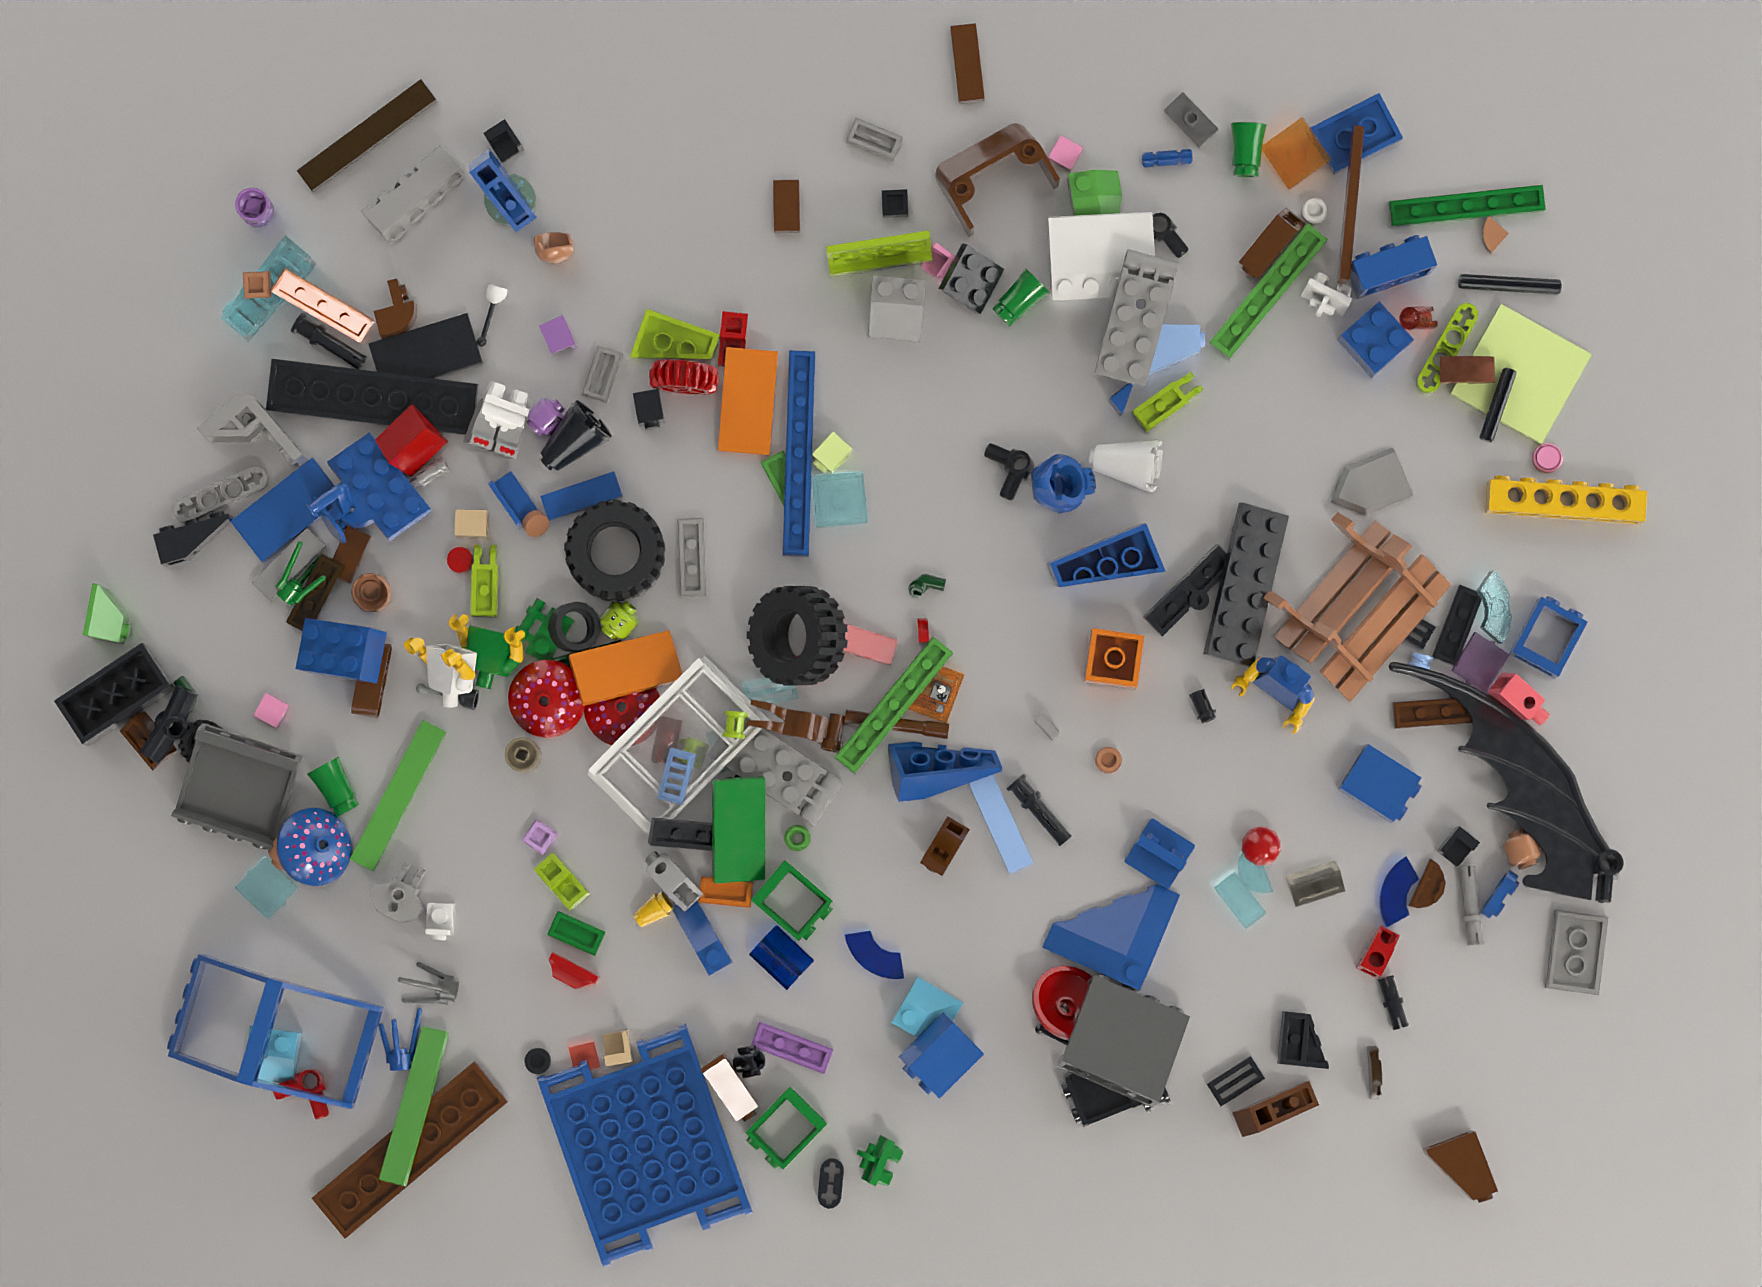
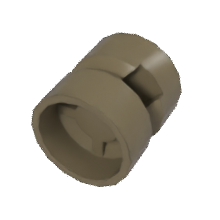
[505,737,542,773]

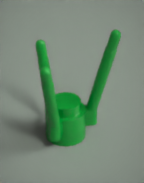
[276,541,326,605]

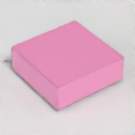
[1048,135,1083,171]
[253,693,290,728]

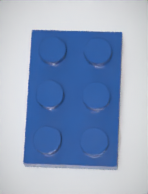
[1310,93,1403,175]

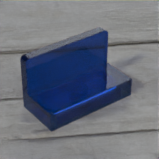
[749,926,814,990]

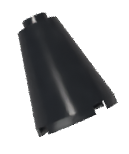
[540,400,612,471]

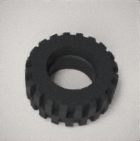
[564,499,666,602]
[747,586,848,686]

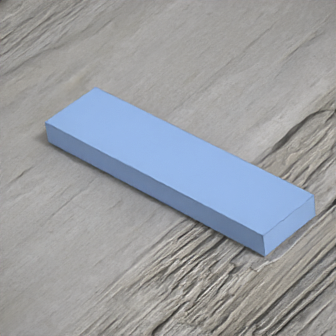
[968,775,1033,874]

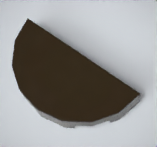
[1367,1046,1382,1099]

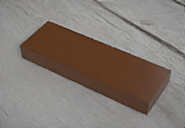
[950,23,985,103]
[1392,698,1472,729]

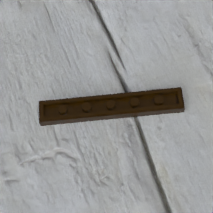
[296,79,437,192]

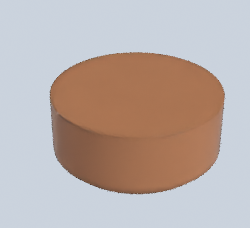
[522,510,549,537]
[1095,747,1122,774]

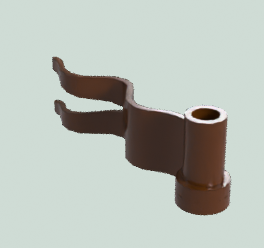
[746,699,845,753]

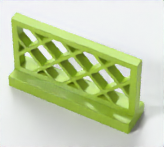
[826,230,933,277]

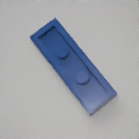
[540,471,623,521]

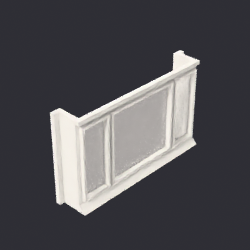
[587,655,771,835]

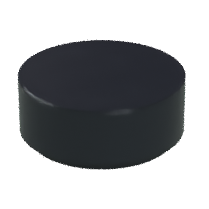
[524,1048,551,1074]

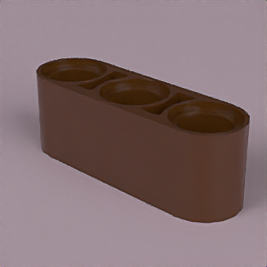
[351,643,392,718]

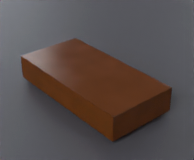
[773,180,800,233]
[333,526,372,584]

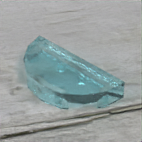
[1237,853,1273,893]

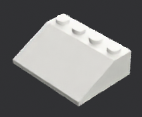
[1048,212,1155,301]

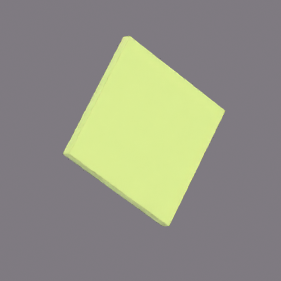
[1450,304,1592,445]

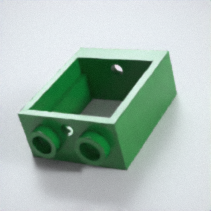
[751,860,833,941]
[745,1086,828,1170]

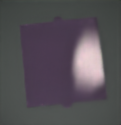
[1451,632,1510,693]

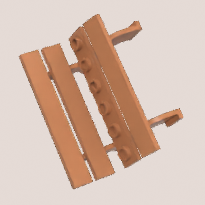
[1263,512,1451,702]

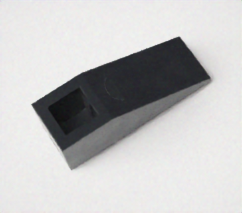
[153,511,233,567]

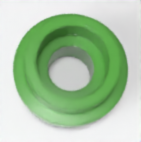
[784,825,810,851]

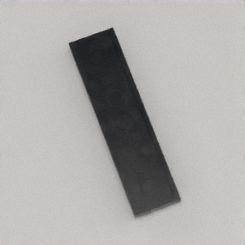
[266,359,479,435]

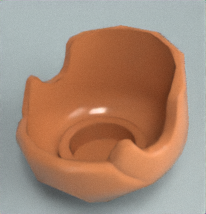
[534,232,574,264]
[351,573,391,612]

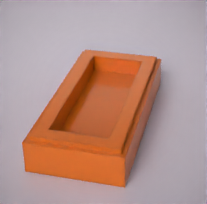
[698,876,753,908]

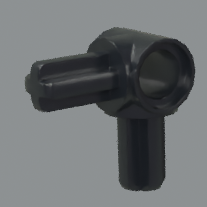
[1152,213,1189,258]
[984,443,1034,501]

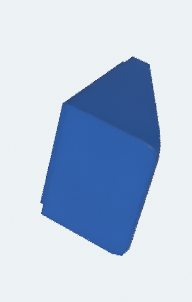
[1108,383,1133,416]

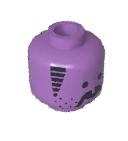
[527,398,565,436]

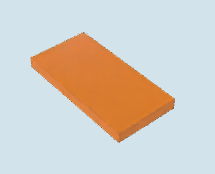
[718,347,778,455]
[568,630,682,706]

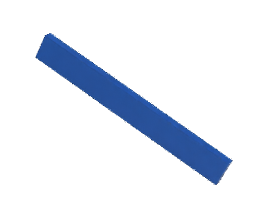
[782,350,815,557]

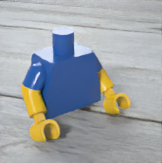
[1231,655,1315,734]

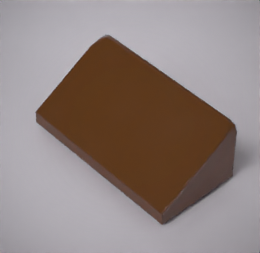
[120,711,177,771]

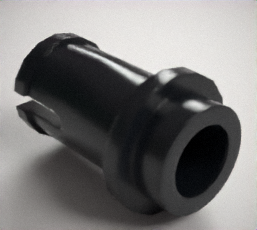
[1189,689,1216,724]

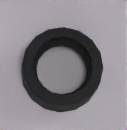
[548,601,601,652]

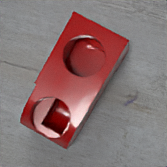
[1356,925,1400,979]

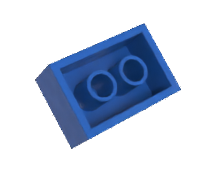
[1350,235,1437,299]
[295,618,387,684]

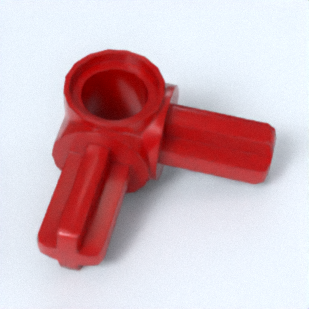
[273,1069,330,1119]

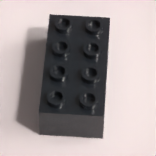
[54,643,175,746]

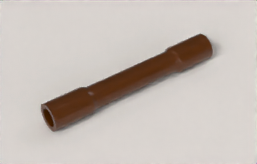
[844,710,949,739]

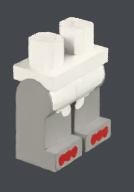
[463,382,530,459]

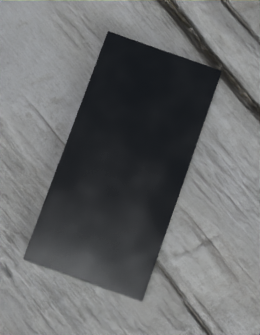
[368,313,483,378]

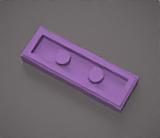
[751,1022,833,1074]

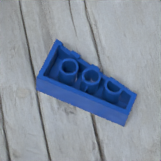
[1047,523,1166,587]

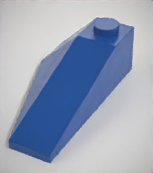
[888,742,1002,802]

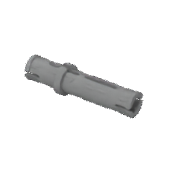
[1459,865,1485,945]

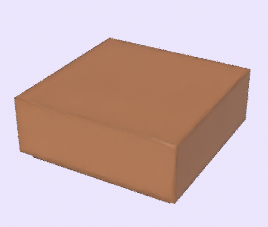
[243,271,272,299]

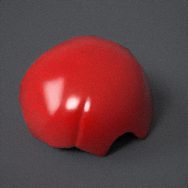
[1241,826,1281,866]

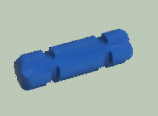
[1142,149,1193,167]

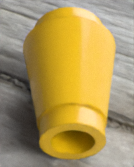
[633,892,674,927]

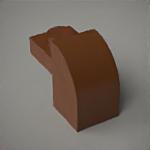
[373,278,417,339]
[920,816,970,876]

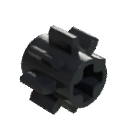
[733,1045,765,1078]

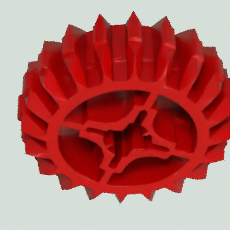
[649,359,719,395]

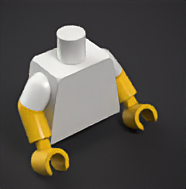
[403,637,477,707]

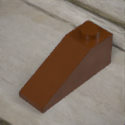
[1232,1081,1319,1137]

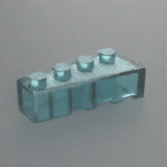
[221,235,317,342]

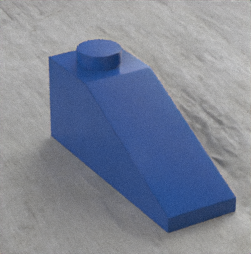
[469,149,537,232]
[673,901,733,976]

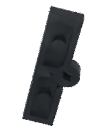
[1143,544,1227,637]

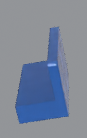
[488,471,538,529]

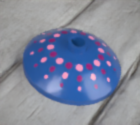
[277,808,352,886]

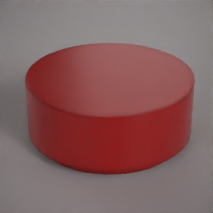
[447,547,474,574]

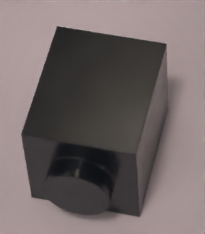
[633,389,665,430]

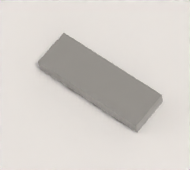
[677,518,706,597]
[252,528,326,602]

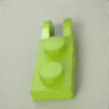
[1131,372,1204,433]
[471,544,499,617]

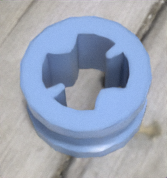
[1408,652,1433,670]

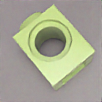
[812,432,853,475]

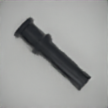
[291,312,367,369]
[1006,774,1072,846]

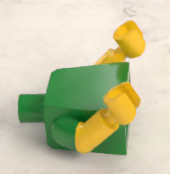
[448,614,525,689]

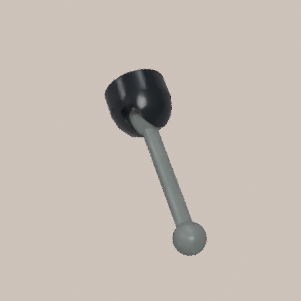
[416,684,479,710]

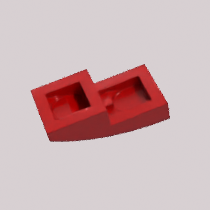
[718,311,748,367]

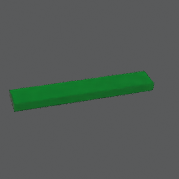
[1388,185,1546,228]

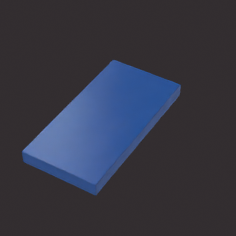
[230,458,335,563]

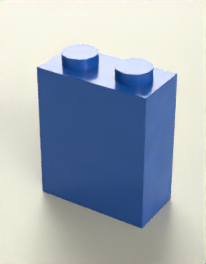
[1338,744,1422,823]
[899,1012,984,1099]

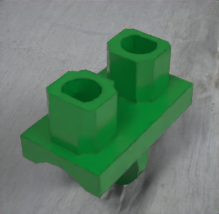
[856,1135,903,1186]

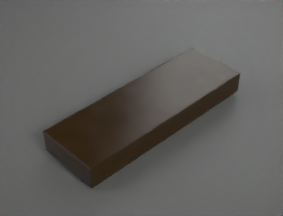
[286,553,346,632]

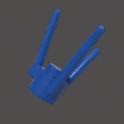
[378,1008,422,1071]

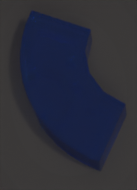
[1379,856,1419,928]
[845,931,904,979]

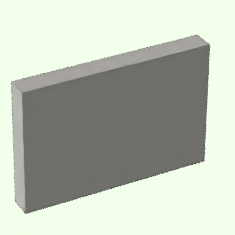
[1545,910,1608,995]

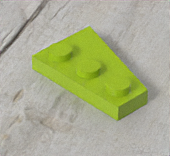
[630,309,720,359]

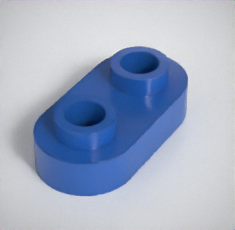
[1480,869,1520,918]

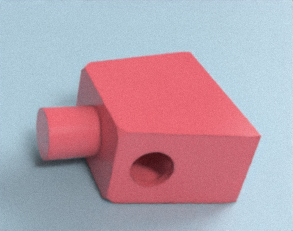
[1486,672,1550,726]

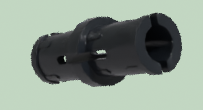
[1377,975,1409,1030]

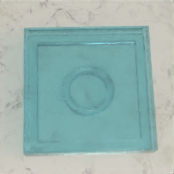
[811,471,868,528]

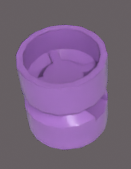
[235,188,274,227]

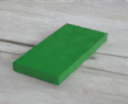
[712,776,765,884]

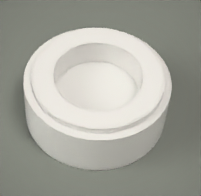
[1301,198,1328,225]

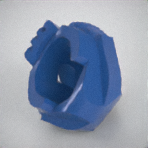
[1031,454,1096,514]

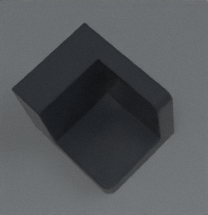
[483,119,524,163]
[1437,826,1480,867]

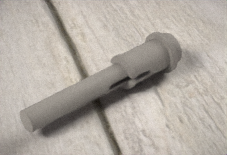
[408,457,450,488]

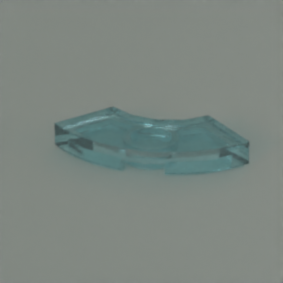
[1476,570,1512,644]

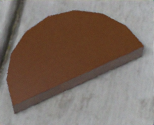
[1408,858,1446,909]

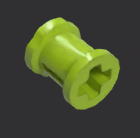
[722,710,748,739]

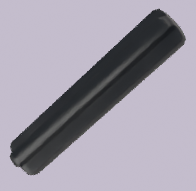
[1479,367,1517,443]

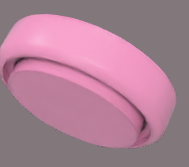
[1532,443,1563,473]

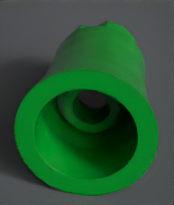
[1231,122,1267,178]
[992,268,1050,326]
[307,757,359,817]

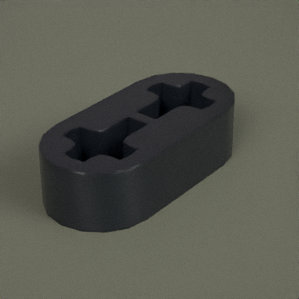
[818,1158,844,1209]

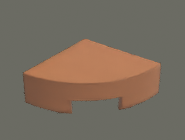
[1482,216,1509,254]

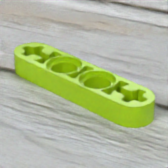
[1416,303,1479,394]

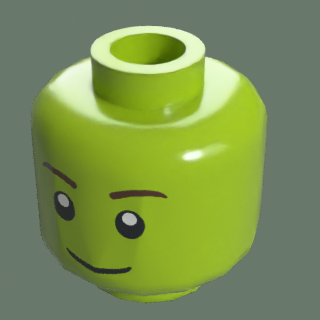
[600,601,639,640]

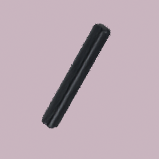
[1458,274,1562,294]

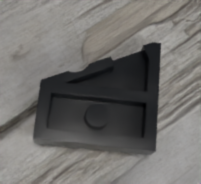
[1277,1011,1329,1069]

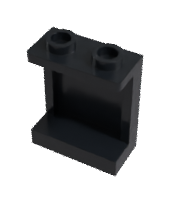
[1061,1074,1143,1127]

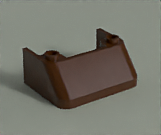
[935,123,1060,237]

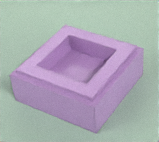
[521,819,558,855]

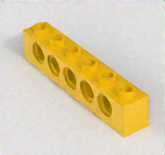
[1485,475,1647,525]

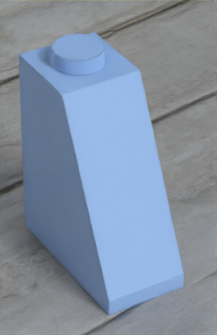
[1149,324,1205,376]

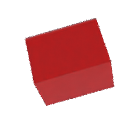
[375,404,448,477]

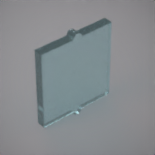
[235,856,298,919]

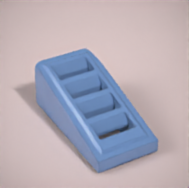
[657,747,697,805]

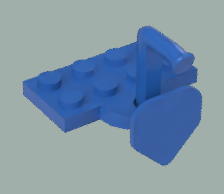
[306,432,431,544]

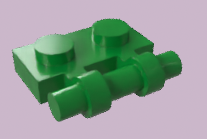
[515,598,575,660]

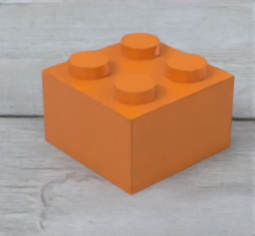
[1084,628,1145,689]

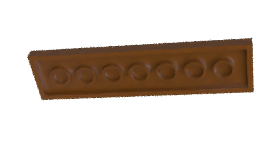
[311,1061,509,1239]

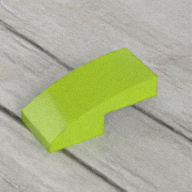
[533,852,590,911]

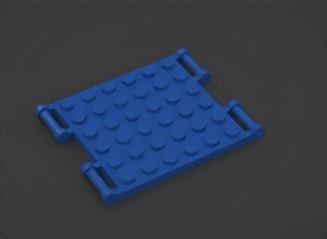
[537,1023,753,1267]

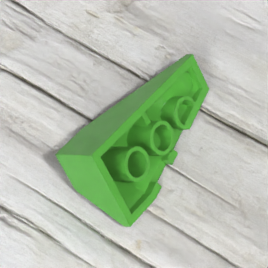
[1067,170,1122,216]

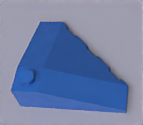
[1042,884,1180,991]

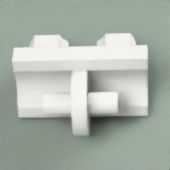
[1301,272,1352,318]

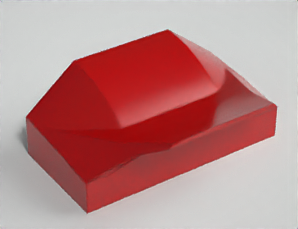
[548,952,600,989]

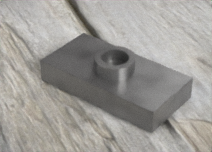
[1164,92,1218,148]

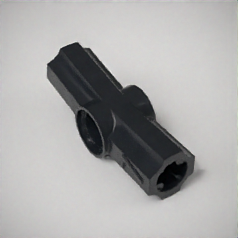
[139,685,198,764]

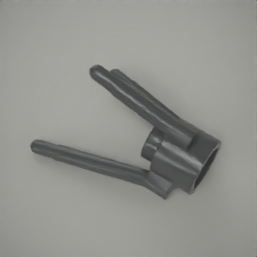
[398,962,460,1005]

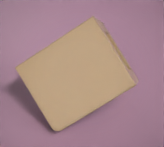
[454,509,489,539]
[602,1030,634,1066]

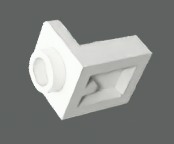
[424,903,455,940]

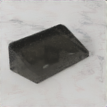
[1286,861,1345,907]

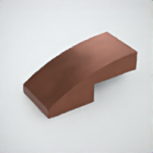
[1440,356,1495,384]

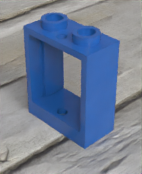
[1509,596,1588,679]

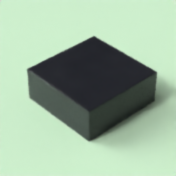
[882,189,908,218]

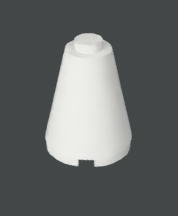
[1089,440,1163,492]

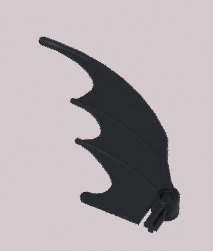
[1389,662,1624,903]

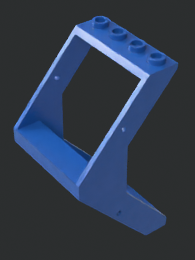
[167,954,384,1109]

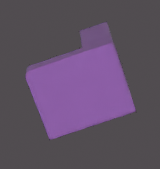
[539,315,577,354]

